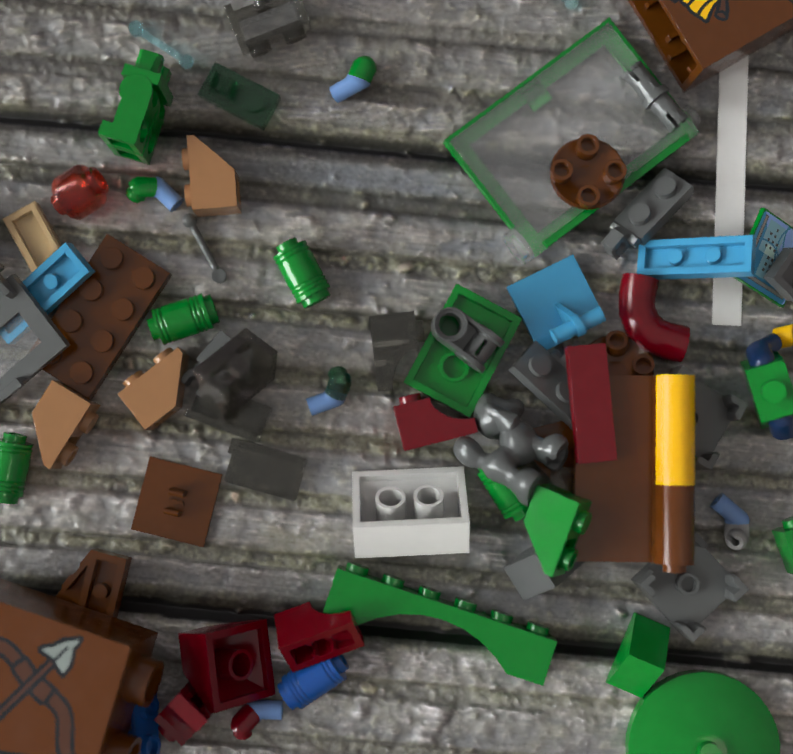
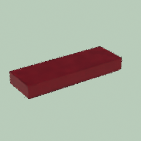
[564,343,617,464]

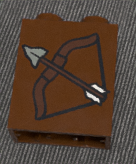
[0,578,164,754]

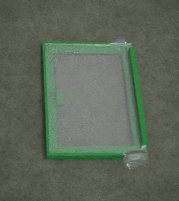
[443,18,701,265]

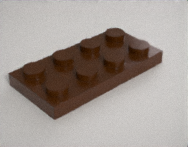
[30,234,172,399]

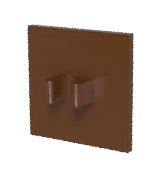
[131,456,223,547]

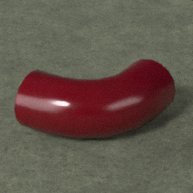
[618,273,690,363]

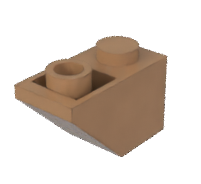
[181,135,242,217]
[118,347,189,431]
[32,380,100,469]

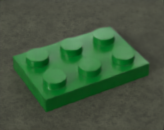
[403,283,523,418]

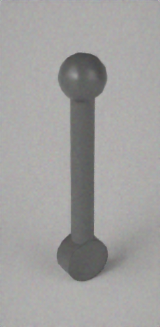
[182,213,227,284]

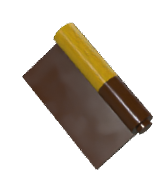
[574,374,695,573]

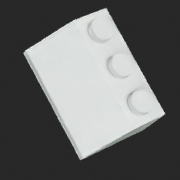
[352,466,470,558]

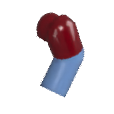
[230,700,283,740]

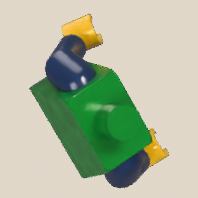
[740,324,793,440]

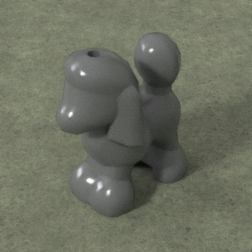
[453,393,569,507]

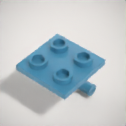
[506,255,607,350]

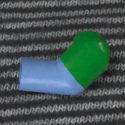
[329,56,377,103]
[126,176,184,212]

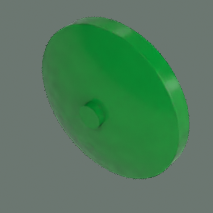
[625,669,780,754]

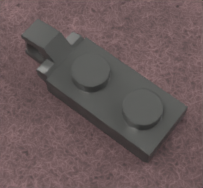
[602,167,694,260]

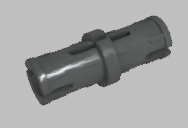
[622,60,689,133]

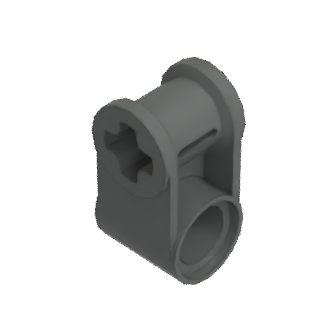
[431,307,505,374]

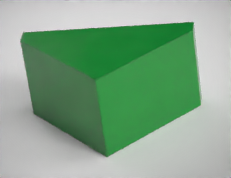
[605,612,670,698]

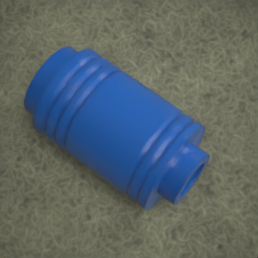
[277,655,349,710]

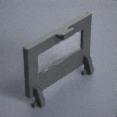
[0,263,71,405]

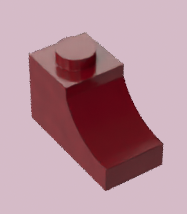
[393,393,478,451]
[274,601,365,672]
[154,682,213,746]

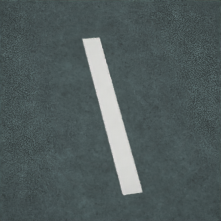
[712,55,749,326]

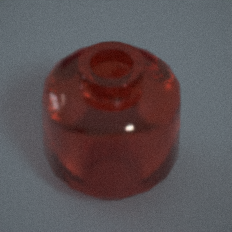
[50,164,109,220]

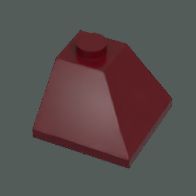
[178,619,276,714]

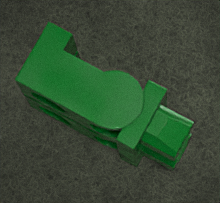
[98,49,174,165]

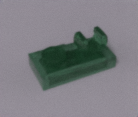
[198,62,281,131]

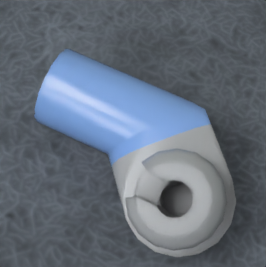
[710,493,750,550]

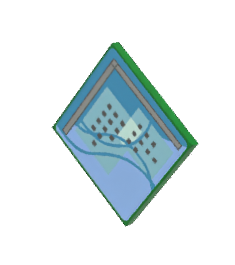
[733,208,793,308]

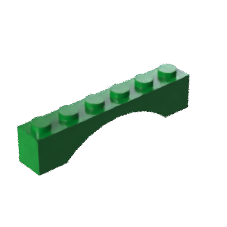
[323,561,557,686]

